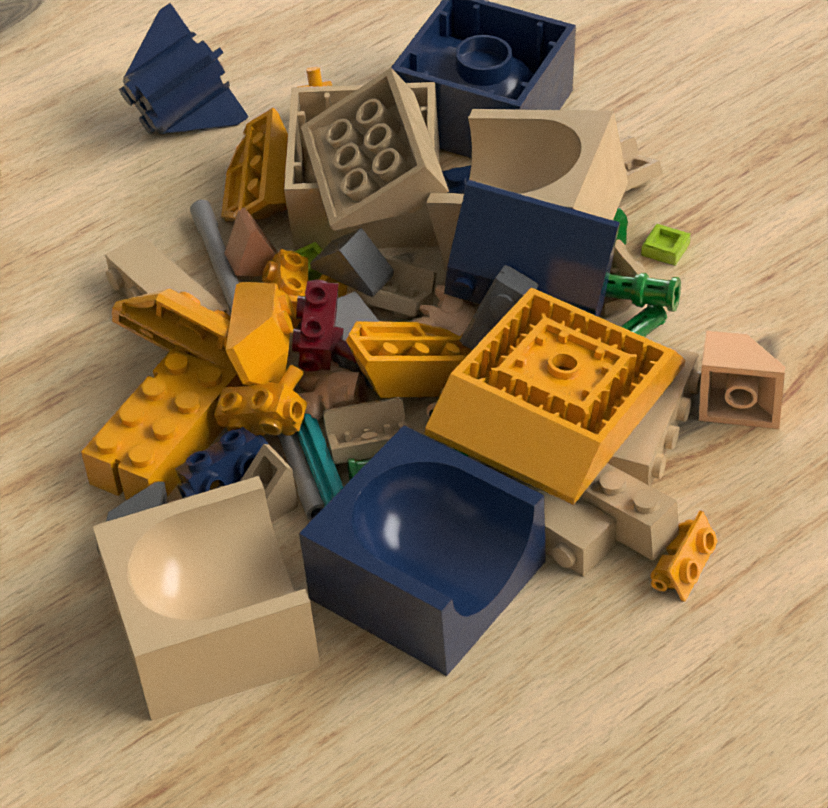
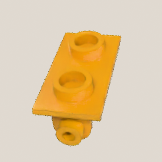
[650,511,718,602]

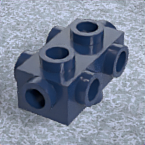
[175,426,269,498]

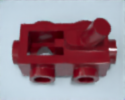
[292,280,357,372]

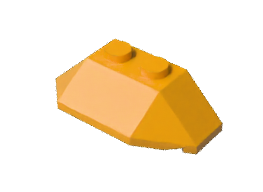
[221,108,288,221]
[226,282,295,386]
[112,288,252,386]
[346,321,472,398]

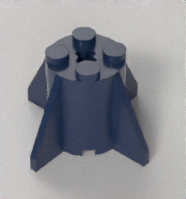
[119,2,249,134]

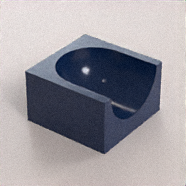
[391,0,576,159]
[299,425,546,676]

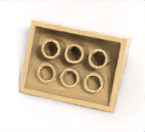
[301,68,449,231]

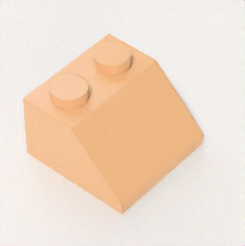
[699,331,785,429]

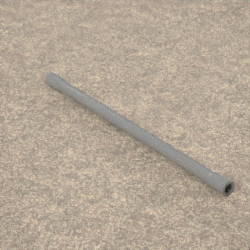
[190,200,325,521]

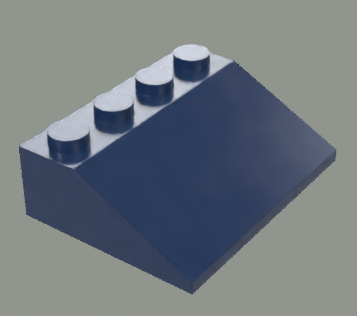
[444,180,620,317]

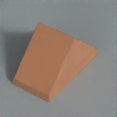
[224,207,278,276]

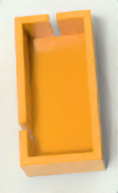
[81,348,240,500]

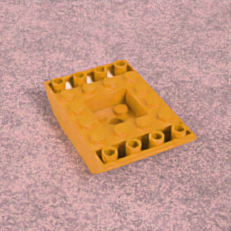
[424,287,686,505]

